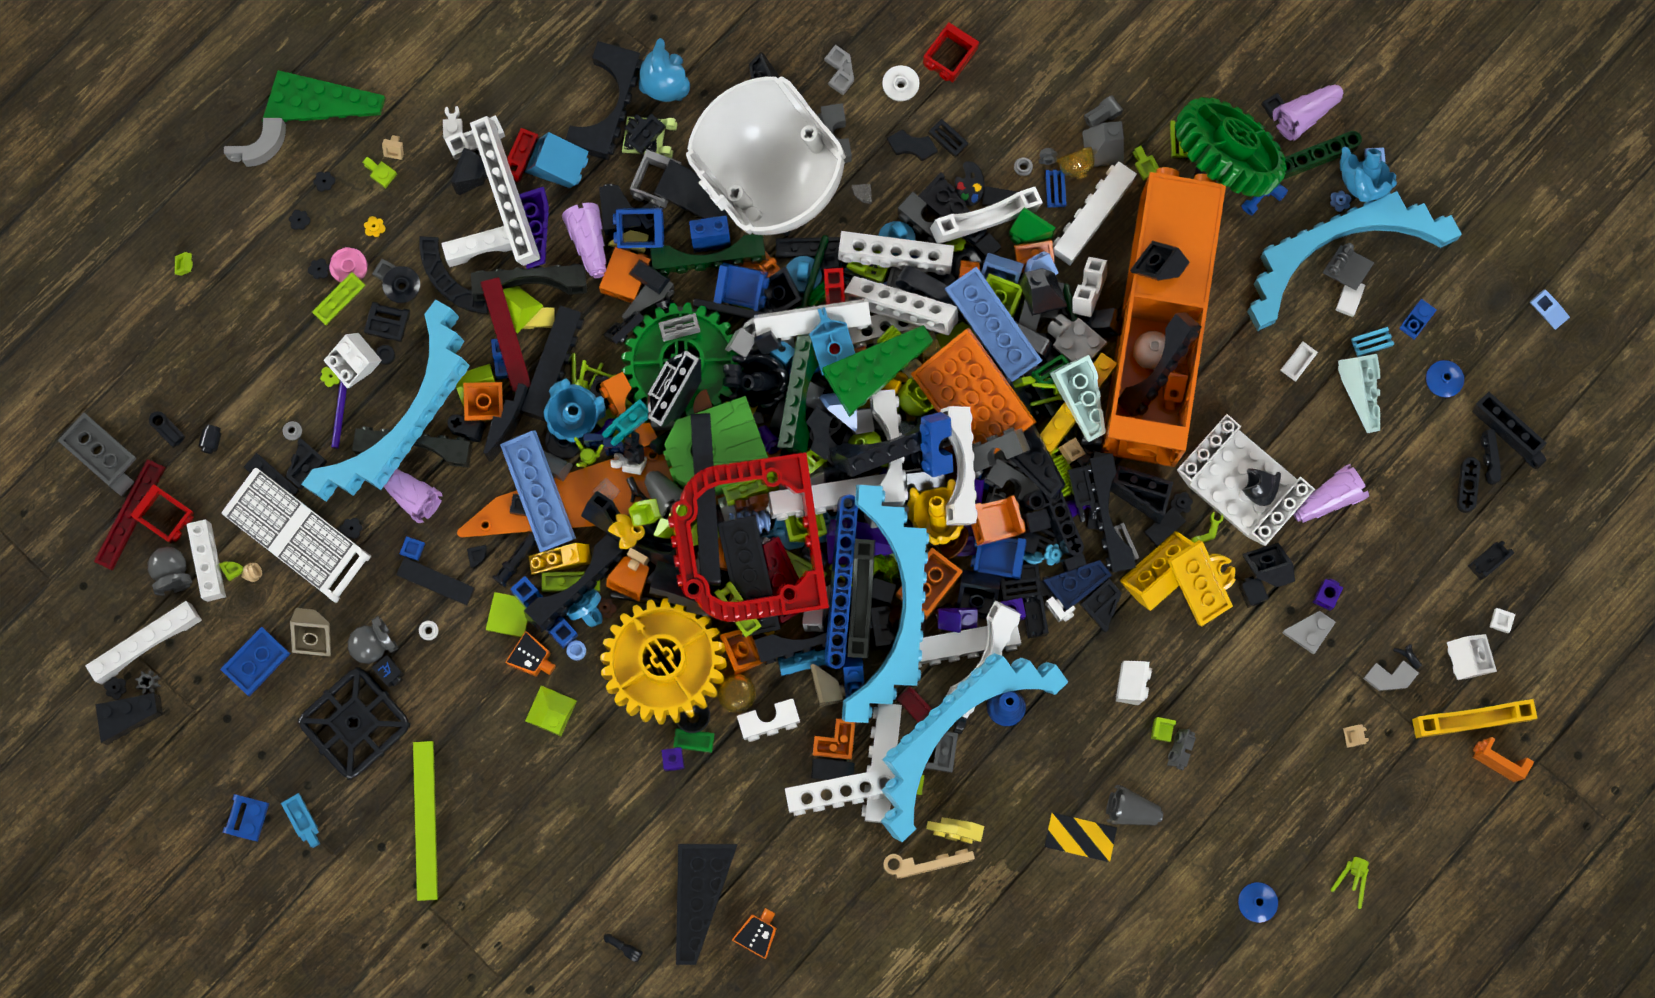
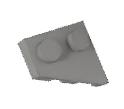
[1283,611,1336,654]

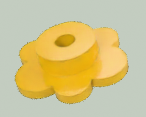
[364,216,386,237]

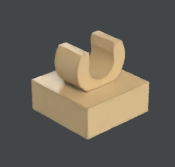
[382,135,404,160]
[1059,437,1086,464]
[627,548,650,571]
[1343,725,1369,748]

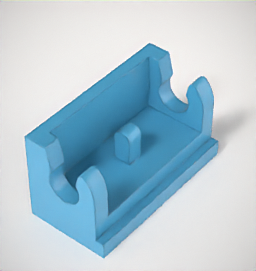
[770,341,795,370]

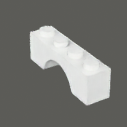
[442,226,512,267]

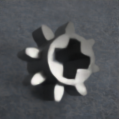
[135,670,161,695]

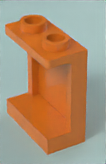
[599,247,652,304]
[971,495,1025,546]
[1473,737,1534,782]

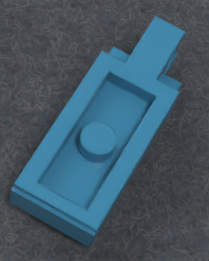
[777,649,833,675]
[281,793,320,848]

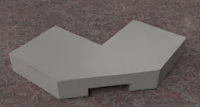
[824,45,854,95]
[1363,661,1419,691]

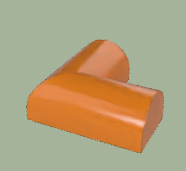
[813,719,855,760]

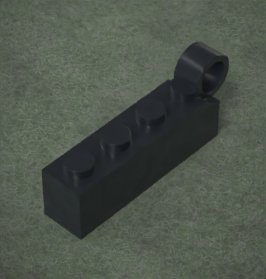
[1472,392,1547,469]

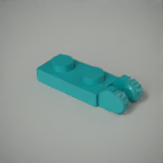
[602,399,649,446]

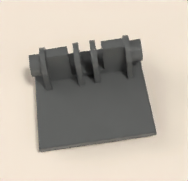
[1323,243,1374,290]

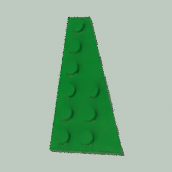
[262,70,386,122]
[822,325,933,417]

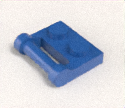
[222,794,269,842]

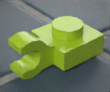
[1133,146,1159,181]
[362,157,397,188]

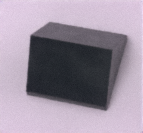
[764,267,803,313]

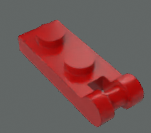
[507,128,539,183]

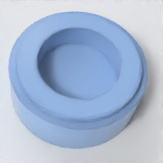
[566,640,586,661]

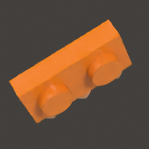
[1014,239,1054,273]

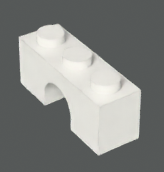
[445,115,505,160]
[1073,257,1107,317]
[737,698,800,742]

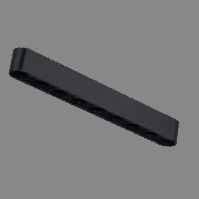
[895,265,1053,363]
[690,413,721,587]

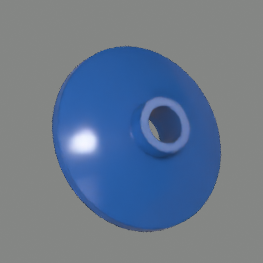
[1426,360,1464,398]
[1238,882,1278,923]

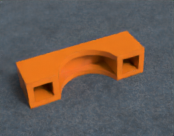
[599,372,657,447]

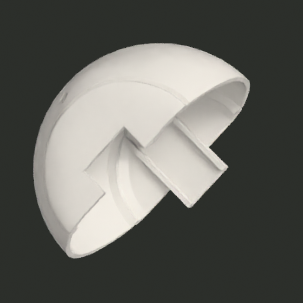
[686,77,846,235]

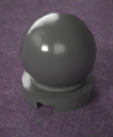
[147,547,192,596]
[347,616,398,664]

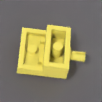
[926,817,984,844]

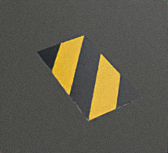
[1045,812,1117,862]

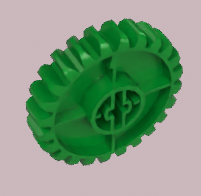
[1175,97,1287,197]
[621,303,744,422]

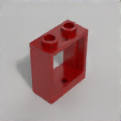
[923,22,979,83]
[130,484,194,544]

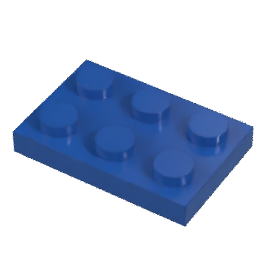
[220,627,291,696]

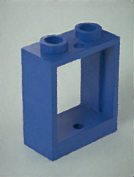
[613,208,664,248]

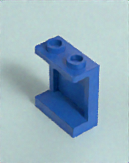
[689,216,731,253]
[714,263,769,311]
[971,538,1027,579]

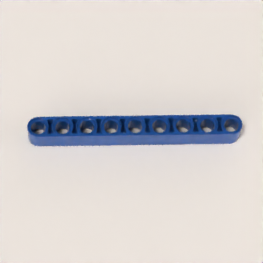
[824,494,858,669]

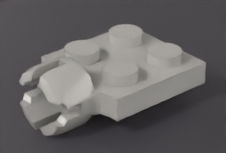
[1047,314,1107,362]

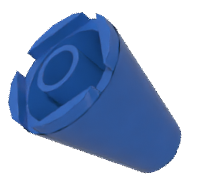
[987,690,1026,726]

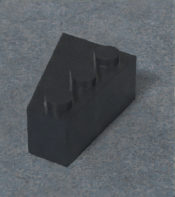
[1110,465,1173,524]
[95,693,163,745]

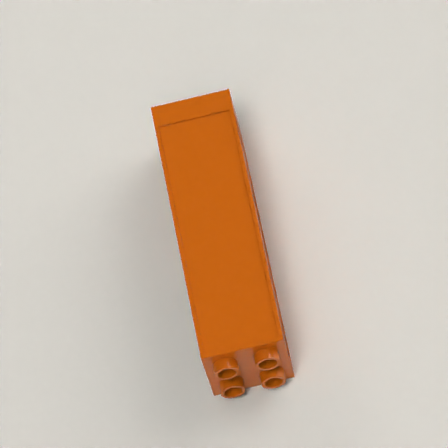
[1100,167,1226,467]

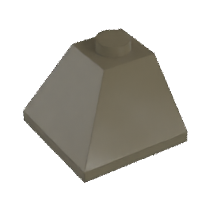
[290,608,331,657]
[810,664,846,707]

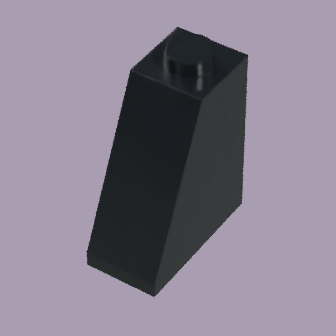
[599,184,643,236]

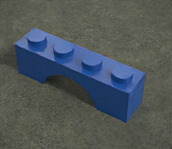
[510,576,578,649]

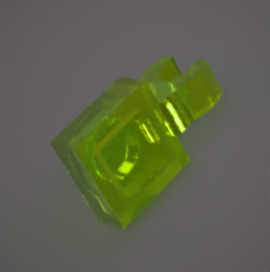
[875,554,899,584]

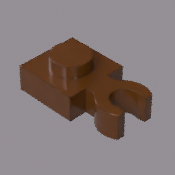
[734,493,769,513]

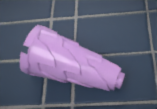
[1273,85,1343,141]
[562,203,606,278]
[1293,464,1369,523]
[384,469,442,523]

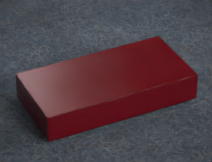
[896,686,932,723]

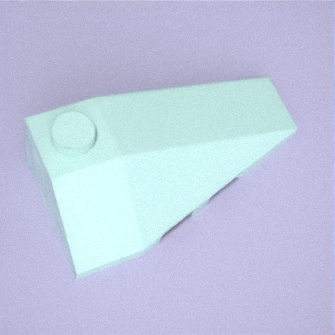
[1338,354,1380,433]
[1050,355,1106,442]

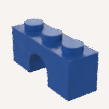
[920,412,953,477]

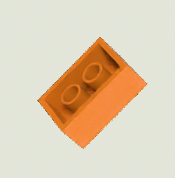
[896,548,963,620]

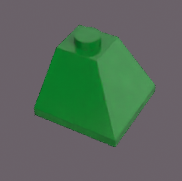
[1009,207,1056,245]

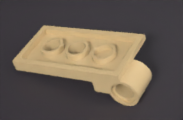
[883,849,975,879]

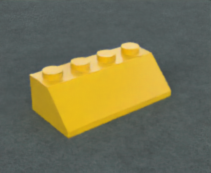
[1119,531,1194,611]

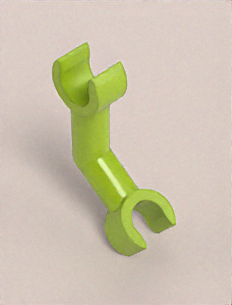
[1191,512,1224,543]

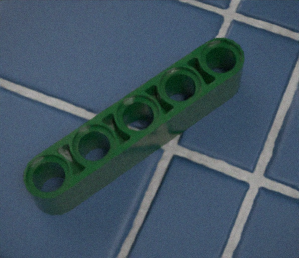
[1284,131,1362,179]

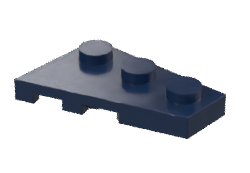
[1043,560,1112,611]

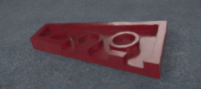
[762,536,799,623]

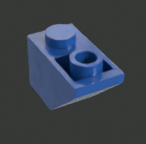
[1399,299,1437,340]
[843,653,864,698]

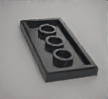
[654,159,728,219]

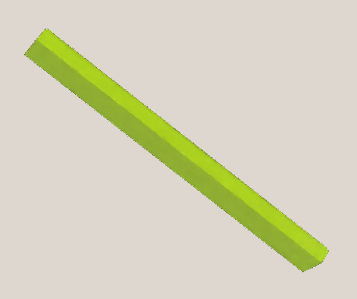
[413,741,438,901]

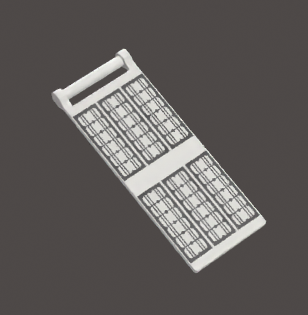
[222,468,371,603]

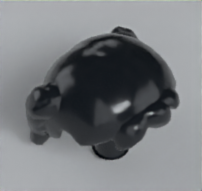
[727,348,789,408]

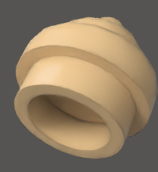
[241,563,262,582]

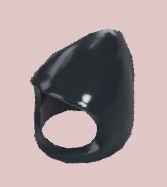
[1242,468,1281,506]

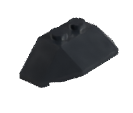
[648,350,702,427]

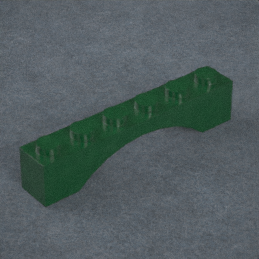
[650,234,766,276]
[777,336,819,454]

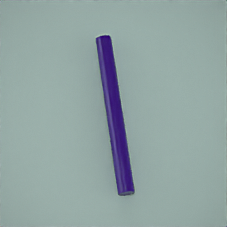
[331,380,347,449]

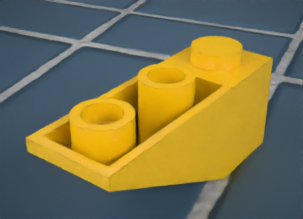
[529,543,591,575]

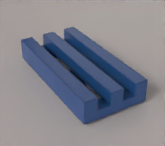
[1045,169,1066,208]

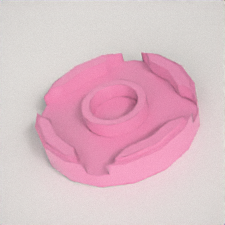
[329,247,368,283]

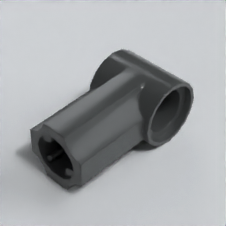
[1084,95,1123,128]

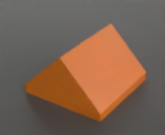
[463,382,503,421]
[720,630,763,675]

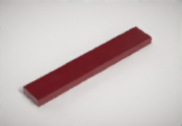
[480,277,531,392]
[94,459,166,571]

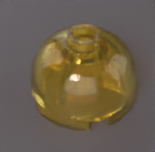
[1056,147,1095,180]
[717,674,756,713]

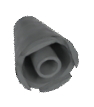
[644,471,683,518]
[1106,785,1163,825]

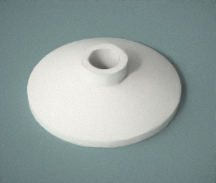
[882,65,919,101]

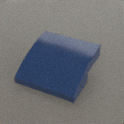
[584,433,624,456]

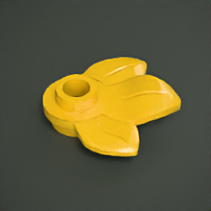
[608,514,645,549]

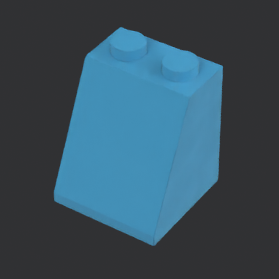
[525,132,589,188]

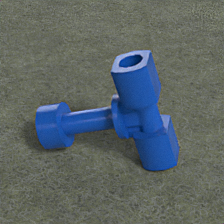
[1241,183,1288,215]

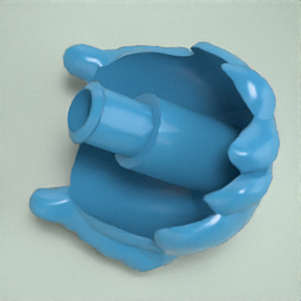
[639,38,690,102]
[1340,147,1397,202]
[544,379,606,443]

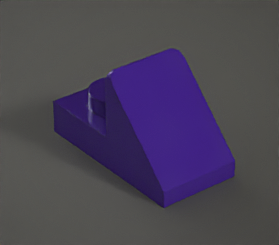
[938,608,978,633]

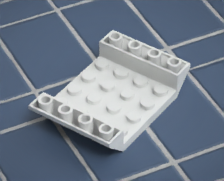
[1177,414,1315,546]

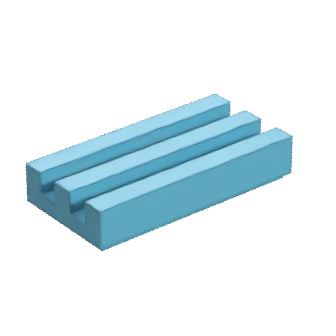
[1351,327,1394,357]

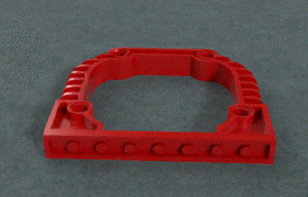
[668,453,829,622]

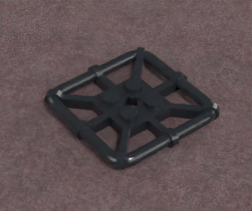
[298,667,411,780]

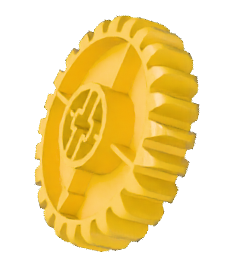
[600,598,727,724]

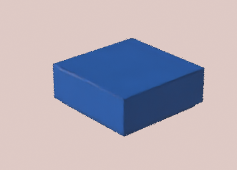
[399,536,425,561]

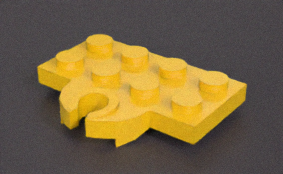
[1168,540,1236,626]

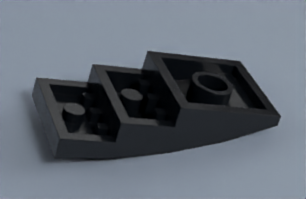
[483,383,529,462]
[649,561,731,618]

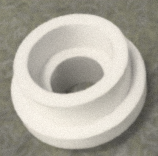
[419,621,439,640]

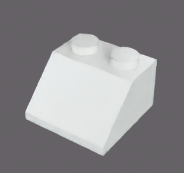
[1447,634,1497,680]

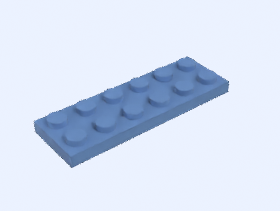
[945,267,1042,382]
[500,430,576,552]

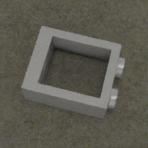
[630,149,682,208]

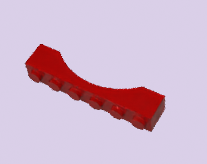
[824,268,845,354]

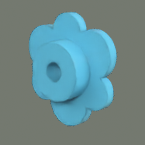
[1044,544,1063,566]
[1024,552,1045,564]

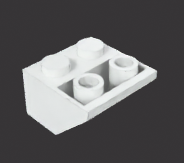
[324,333,382,388]
[1116,661,1152,705]

